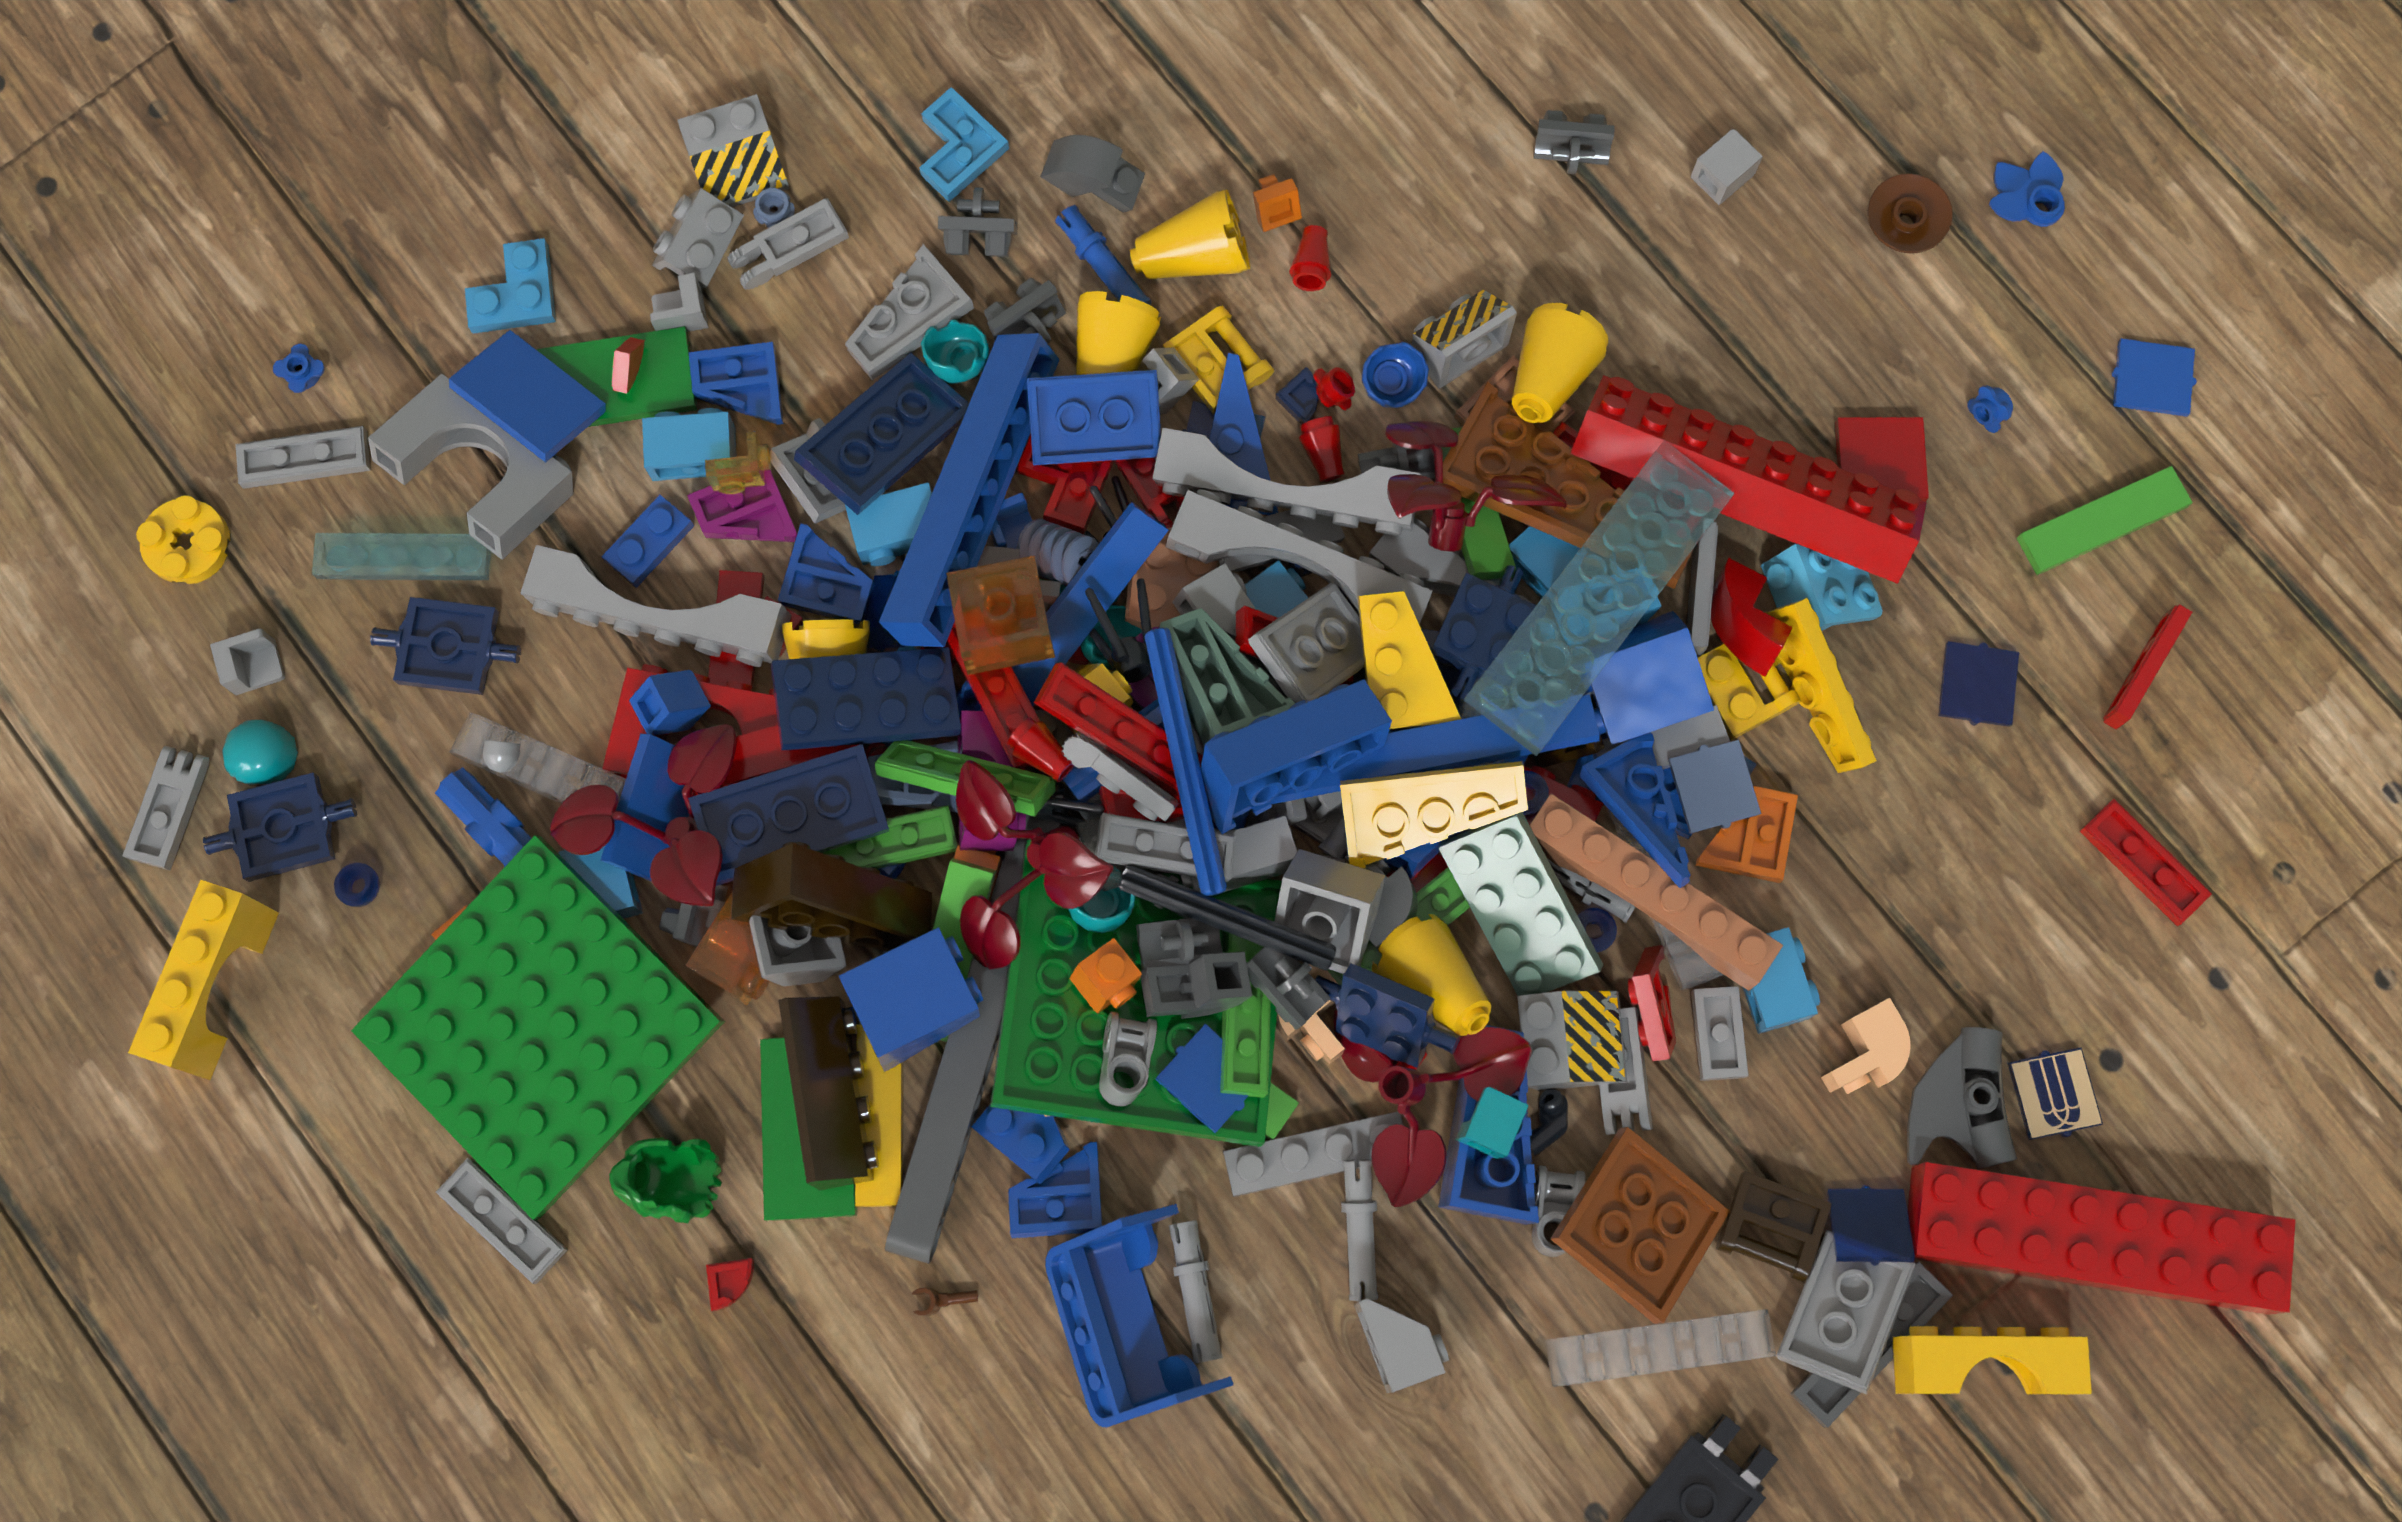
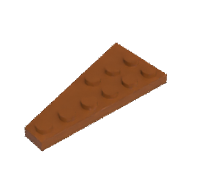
[1443,382,1694,589]

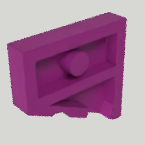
[687,463,797,542]

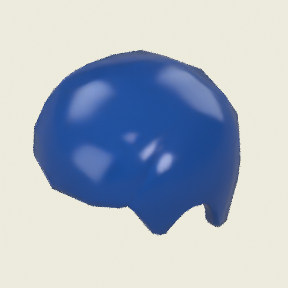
[1361,342,1429,408]

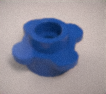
[273,344,325,393]
[1968,385,2013,433]

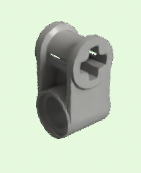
[1099,1011,1157,1106]
[1532,1165,1585,1257]

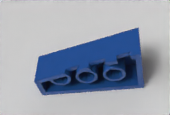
[1201,679,1392,834]
[1438,1025,1539,1225]

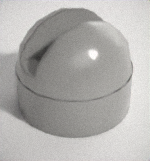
[483,740,521,772]

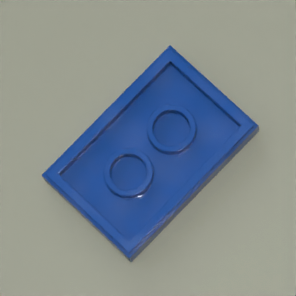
[449,330,606,463]
[1027,369,1161,465]
[601,734,690,882]

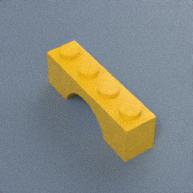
[1892,1326,2092,1394]

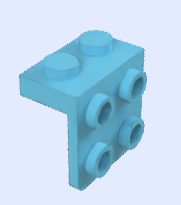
[1761,544,1883,631]

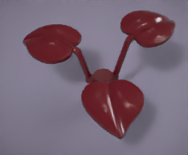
[1385,421,1567,552]
[550,724,736,906]
[956,760,1114,970]
[1334,1009,1532,1207]

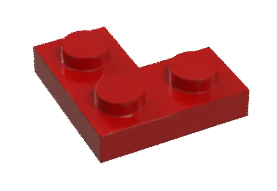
[1018,436,1113,534]

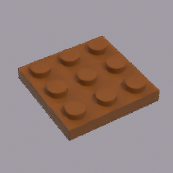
[1551,1127,1730,1324]

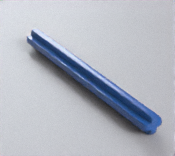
[1145,628,1227,896]

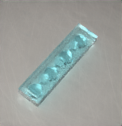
[312,533,491,580]

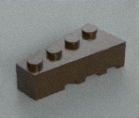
[731,842,932,952]

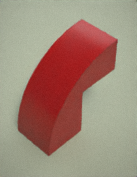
[1710,557,1793,677]

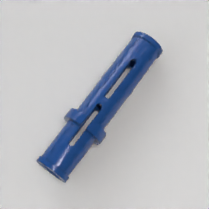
[1055,205,1152,305]

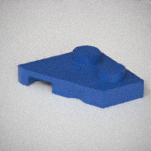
[689,342,784,425]
[778,523,875,625]

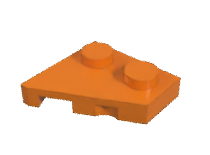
[1696,786,1798,883]

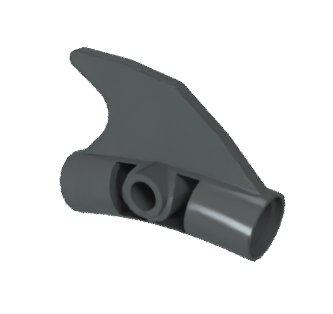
[1907,1027,2017,1170]

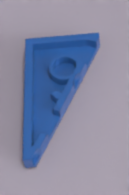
[1209,353,1279,516]
[1579,732,1691,888]

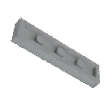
[1223,1112,1403,1197]

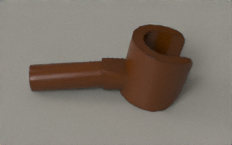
[912,1288,978,1316]

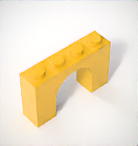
[128,879,279,1080]

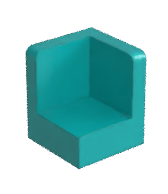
[1455,1087,1529,1159]

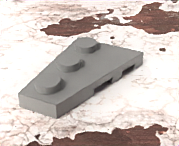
[845,244,974,380]

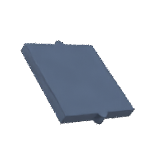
[1668,740,1761,834]

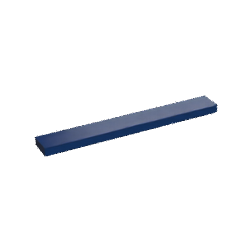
[1270,694,1600,804]

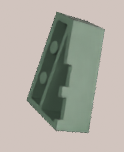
[1159,608,1295,747]

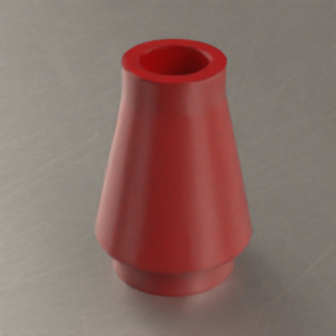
[1289,225,1331,291]
[1298,416,1345,483]
[1007,717,1074,782]

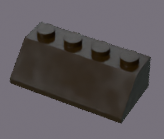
[778,996,879,1190]

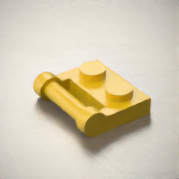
[1163,305,1275,415]
[1698,644,1801,740]

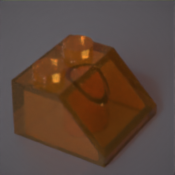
[946,555,1055,675]
[685,891,770,1006]

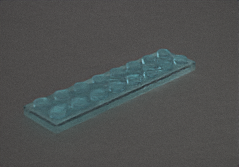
[1464,440,1735,756]

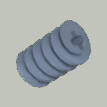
[1016,518,1099,586]

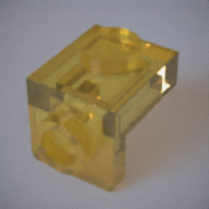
[705,431,771,494]

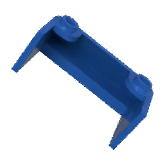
[1045,1204,1234,1427]

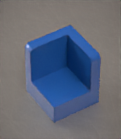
[990,493,1032,549]
[629,670,711,736]

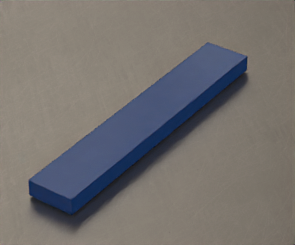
[973,502,1169,711]

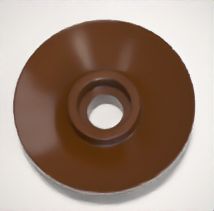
[1867,174,1953,253]

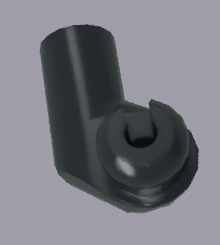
[1530,1088,1568,1157]

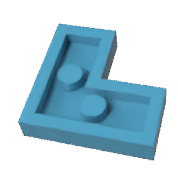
[919,87,1009,202]
[465,238,556,334]

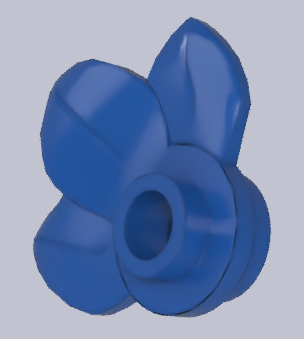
[1989,152,2065,227]

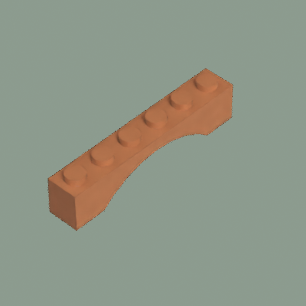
[1530,794,1783,991]

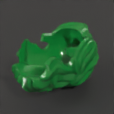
[609,1137,722,1224]

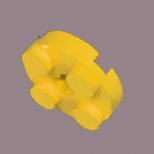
[136,495,230,584]

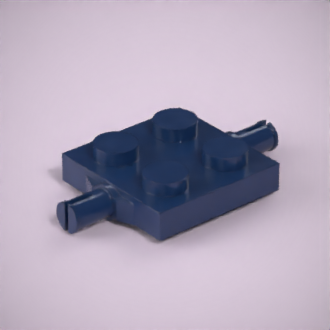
[1431,565,1546,700]
[370,597,521,695]
[203,773,357,882]
[1315,963,1460,1068]

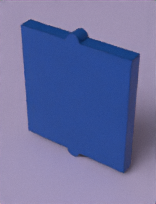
[2111,338,2197,417]
[1155,1024,1249,1133]

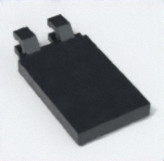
[1620,1413,1778,1522]

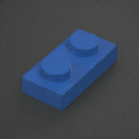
[601,495,694,588]

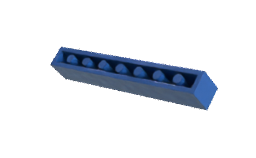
[879,333,1060,647]

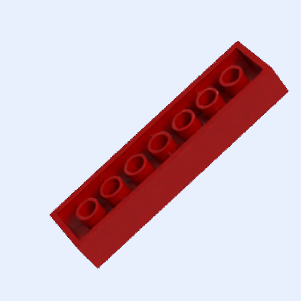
[1570,375,1927,584]
[1903,1162,2296,1315]

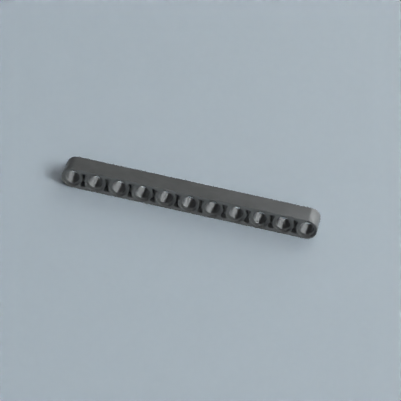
[885,796,1069,1264]

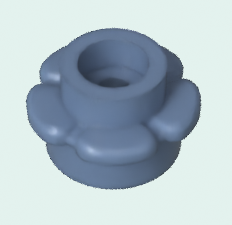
[753,188,795,228]

